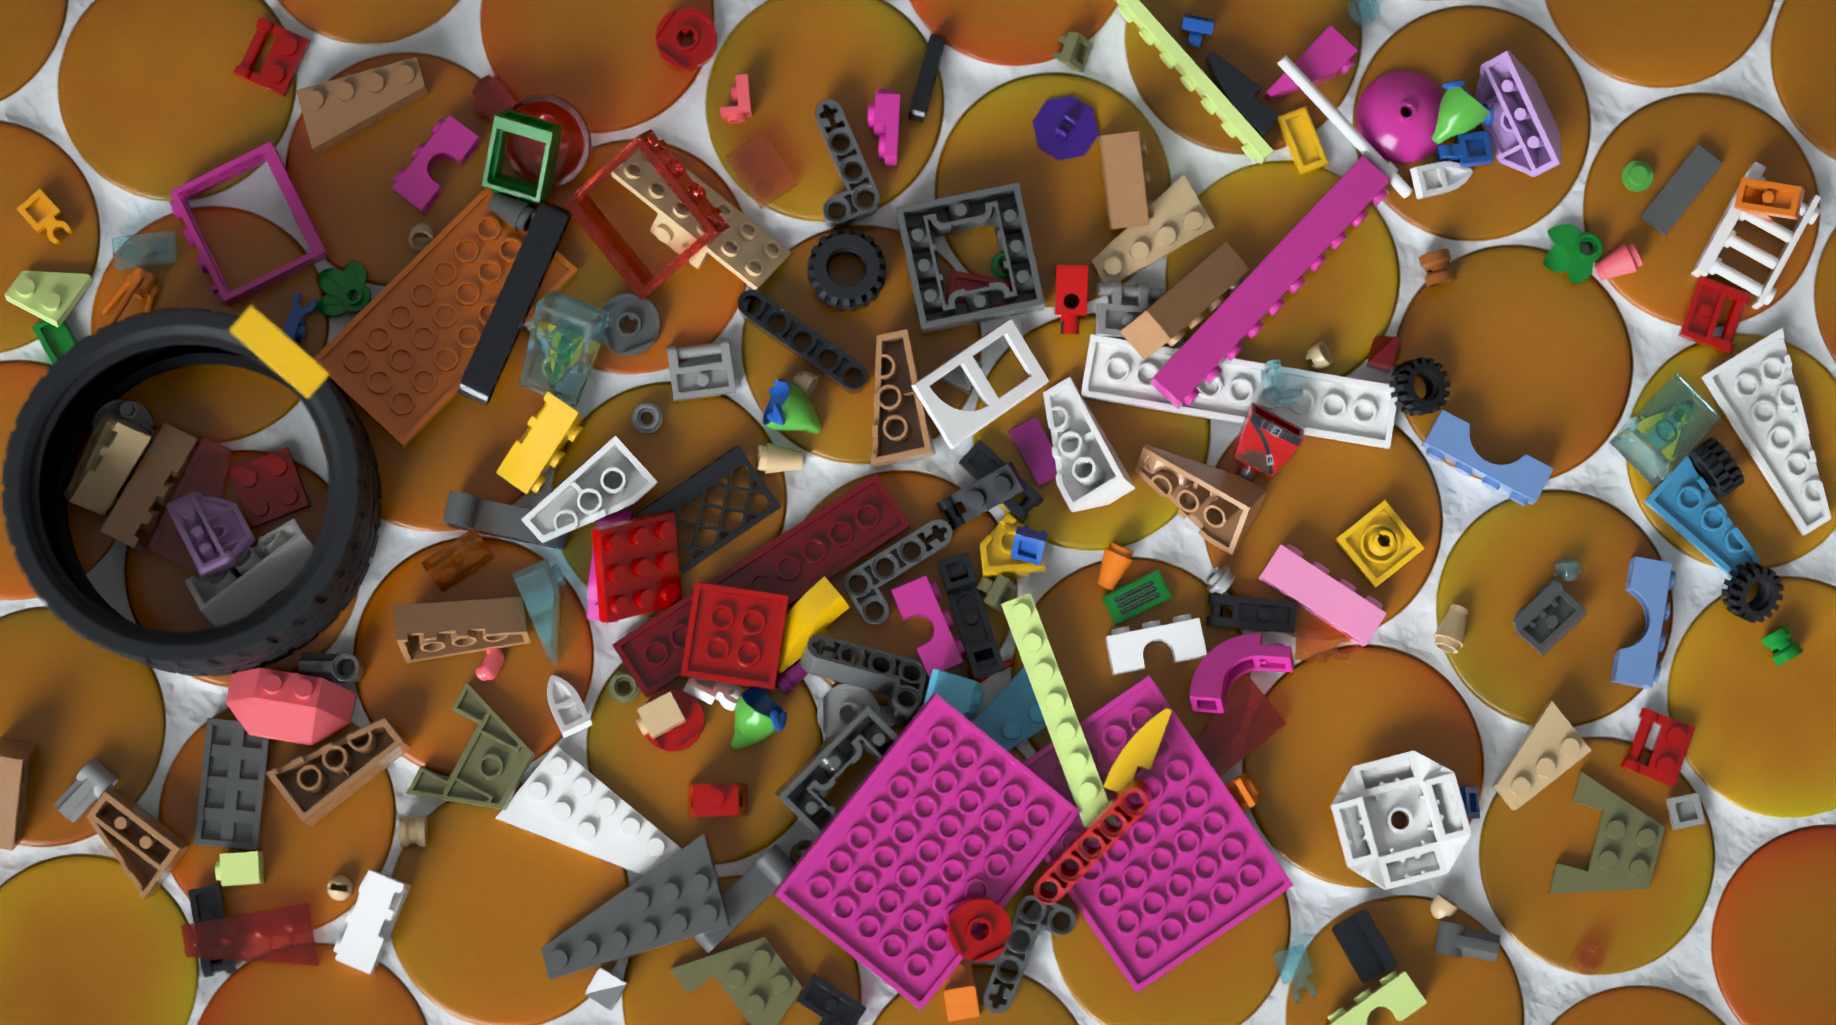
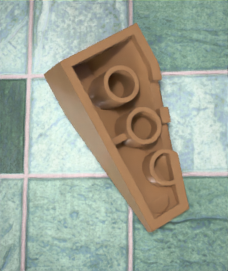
[1135,444,1267,555]

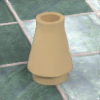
[757,443,803,474]
[1433,604,1468,654]

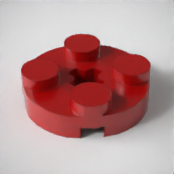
[656,8,718,72]
[645,689,705,752]
[946,897,1011,962]

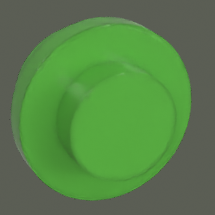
[1622,161,1653,192]

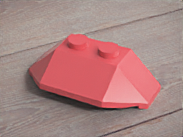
[226,668,357,745]

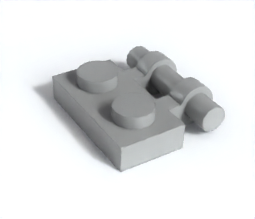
[1095,280,1159,338]

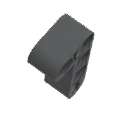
[815,99,880,229]
[443,491,570,550]
[844,519,952,627]
[800,634,926,726]
[694,844,795,954]
[983,895,1076,1014]

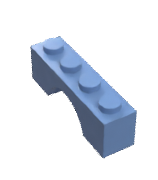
[1421,409,1554,506]
[1610,556,1676,689]

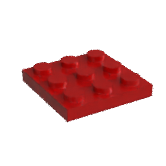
[592,511,682,623]
[680,582,789,690]

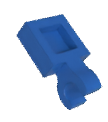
[1435,131,1494,168]
[283,292,318,345]

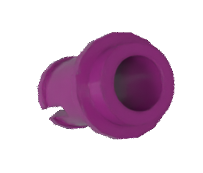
[776,658,809,695]

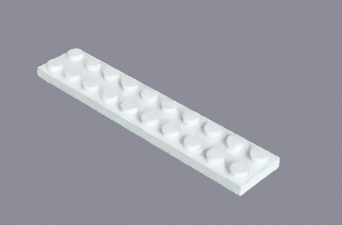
[1081,334,1398,449]

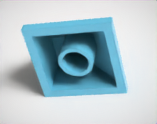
[924,669,985,720]

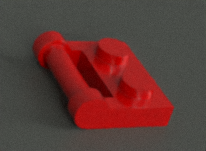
[233,17,311,97]
[1678,276,1751,355]
[1621,708,1696,787]

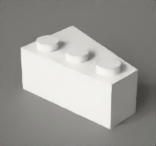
[334,870,411,974]

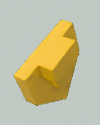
[980,512,1046,579]

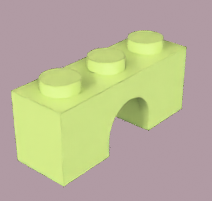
[1326,970,1427,1025]

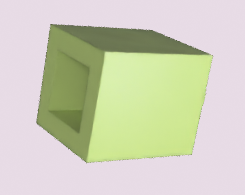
[215,851,264,887]

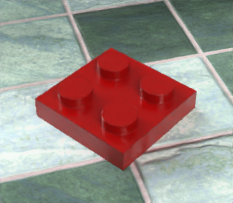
[229,447,311,529]

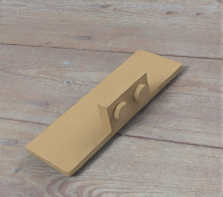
[611,138,791,290]

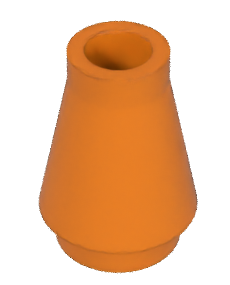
[1096,542,1134,591]

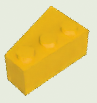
[496,392,584,498]

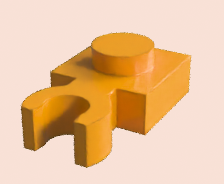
[16,188,73,246]

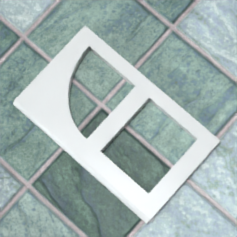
[911,319,1049,449]

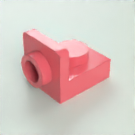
[720,74,753,123]

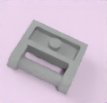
[667,337,736,402]

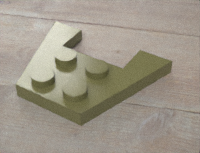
[406,682,535,810]
[1548,771,1665,894]
[670,937,803,1025]

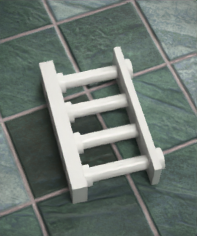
[1691,161,1822,310]

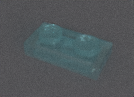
[111,230,179,271]

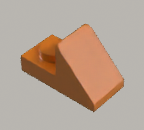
[1734,177,1805,221]
[942,957,980,1022]

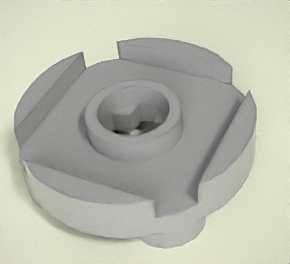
[817,683,881,738]

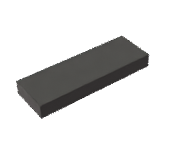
[1640,144,1723,236]

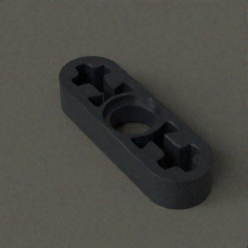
[908,33,946,123]

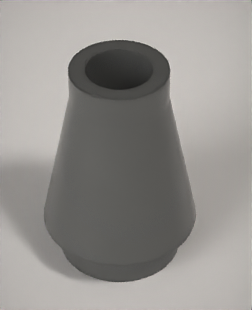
[488,192,537,232]

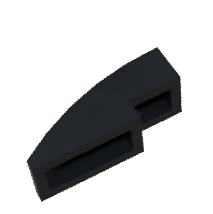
[1206,50,1279,139]

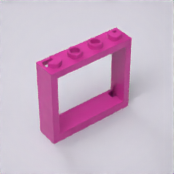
[169,141,330,306]

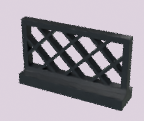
[634,445,781,576]

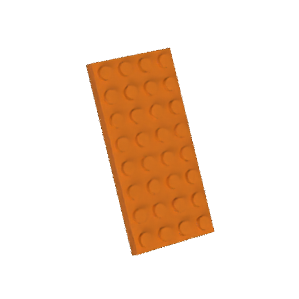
[313,187,578,448]

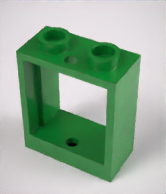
[481,108,563,204]

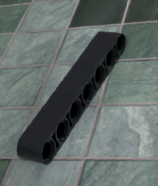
[457,200,572,405]

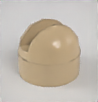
[409,223,434,250]
[1306,342,1333,369]
[792,370,819,397]
[327,875,353,901]
[1431,893,1459,920]

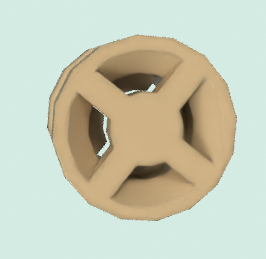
[399,815,428,847]

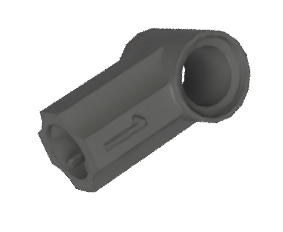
[298,653,365,683]
[1433,921,1500,962]

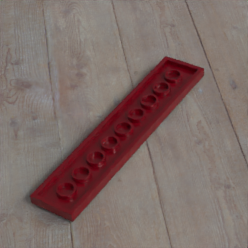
[612,474,911,698]

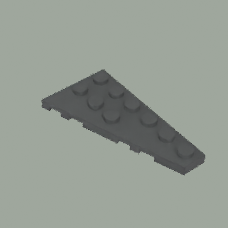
[541,834,731,980]

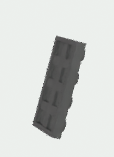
[194,718,271,850]

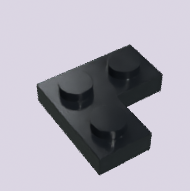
[796,974,867,1025]

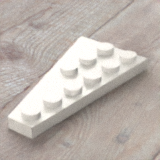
[1701,328,1832,536]
[496,745,682,875]

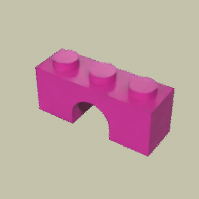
[392,115,482,216]
[891,575,967,679]

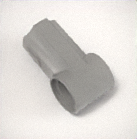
[54,758,119,823]

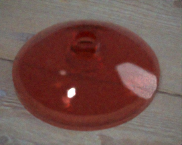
[505,94,592,187]

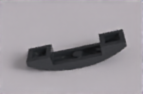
[938,552,1005,680]

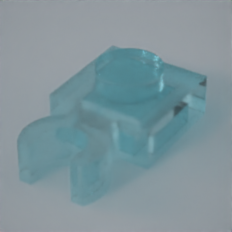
[1272,943,1317,1003]

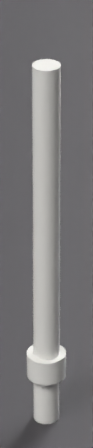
[1277,55,1413,198]

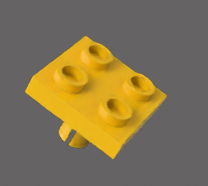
[1335,500,1425,589]

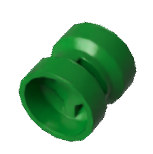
[1760,624,1804,667]

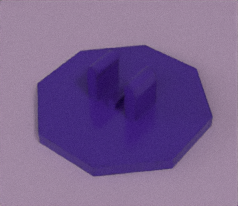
[1033,96,1098,161]

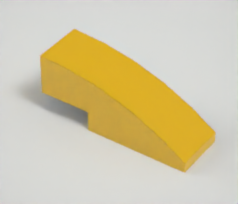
[229,306,330,399]
[778,576,850,673]
[1103,708,1172,792]

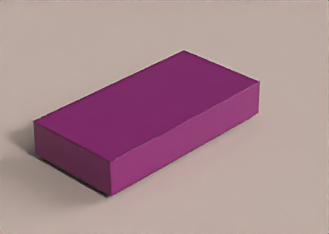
[1008,417,1057,487]

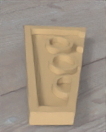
[1091,174,1215,283]

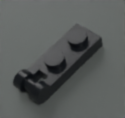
[958,440,1044,523]
[936,461,1027,530]
[1206,594,1297,634]
[188,884,237,978]

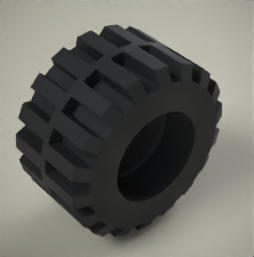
[808,228,886,312]

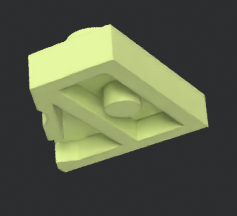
[4,271,92,328]

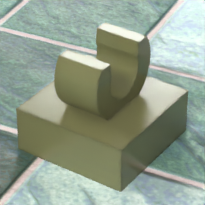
[1052,31,1093,73]
[977,574,1018,614]

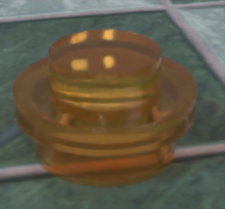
[1571,943,1604,975]

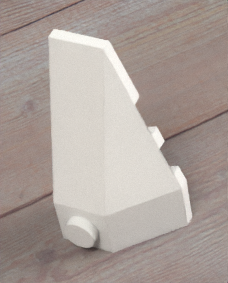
[1043,376,1135,512]
[521,436,658,544]

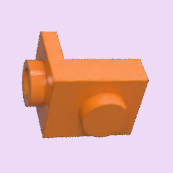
[1224,773,1260,811]

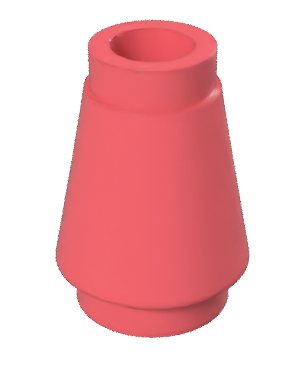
[1594,243,1643,281]

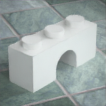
[1105,614,1207,675]

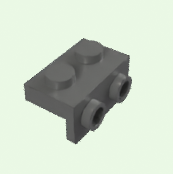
[1512,579,1587,657]

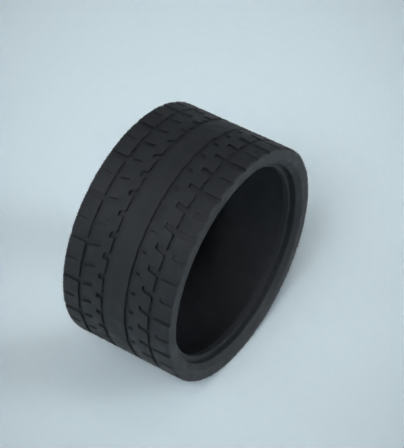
[2,308,382,677]

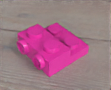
[868,89,900,168]

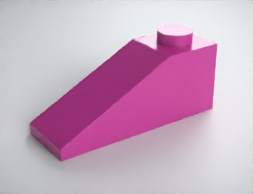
[1264,25,1358,102]

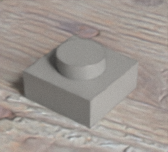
[1666,792,1705,830]

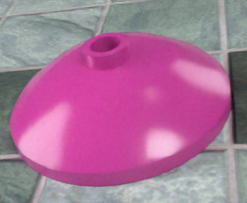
[1356,71,1443,163]

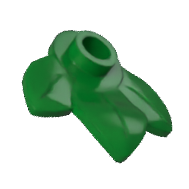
[1543,224,1603,284]
[317,260,372,317]

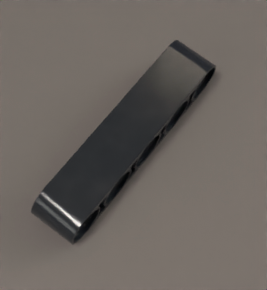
[738,289,868,394]

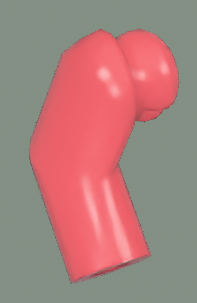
[476,648,505,681]

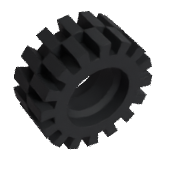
[1389,357,1451,416]
[1689,437,1745,497]
[1722,562,1784,623]

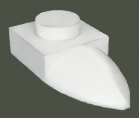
[1410,161,1473,199]
[547,675,593,738]

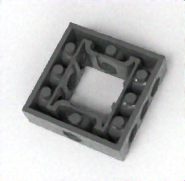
[896,182,1045,335]
[775,703,898,836]

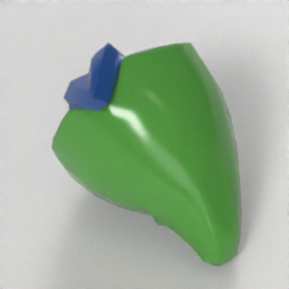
[1432,80,1494,144]
[762,379,822,434]
[730,687,787,750]

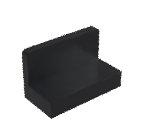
[1332,909,1399,983]

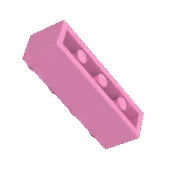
[1258,544,1387,647]

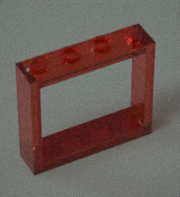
[563,129,730,301]

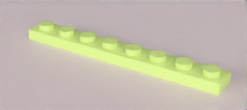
[1115,0,1273,164]
[1001,593,1118,842]

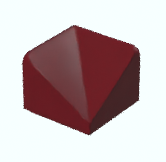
[1366,336,1401,372]

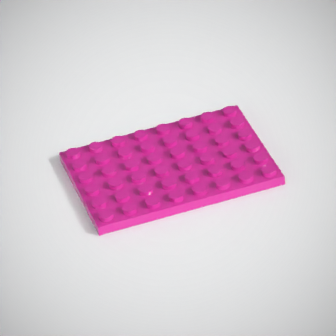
[1022,676,1294,993]
[773,692,1081,1010]

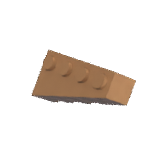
[296,57,429,157]
[1120,241,1250,360]
[871,329,936,468]
[100,422,203,554]
[392,596,531,663]
[266,718,411,827]

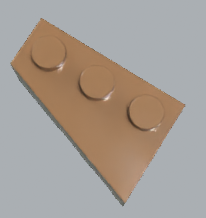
[1097,131,1154,229]

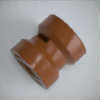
[1419,249,1457,288]

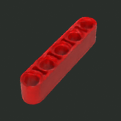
[1034,780,1152,904]

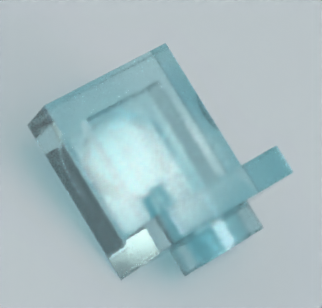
[1261,359,1304,406]

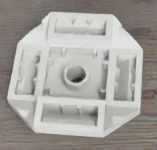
[1330,750,1472,890]

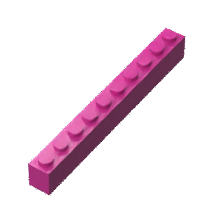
[1151,155,1390,409]

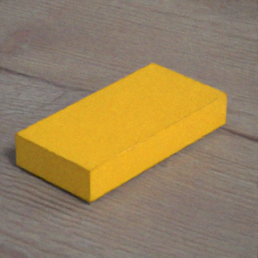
[1277,106,1329,176]

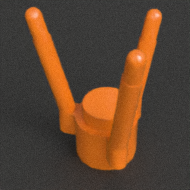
[102,267,159,325]

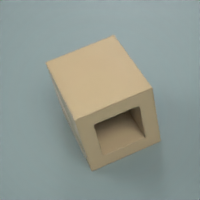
[635,692,686,739]

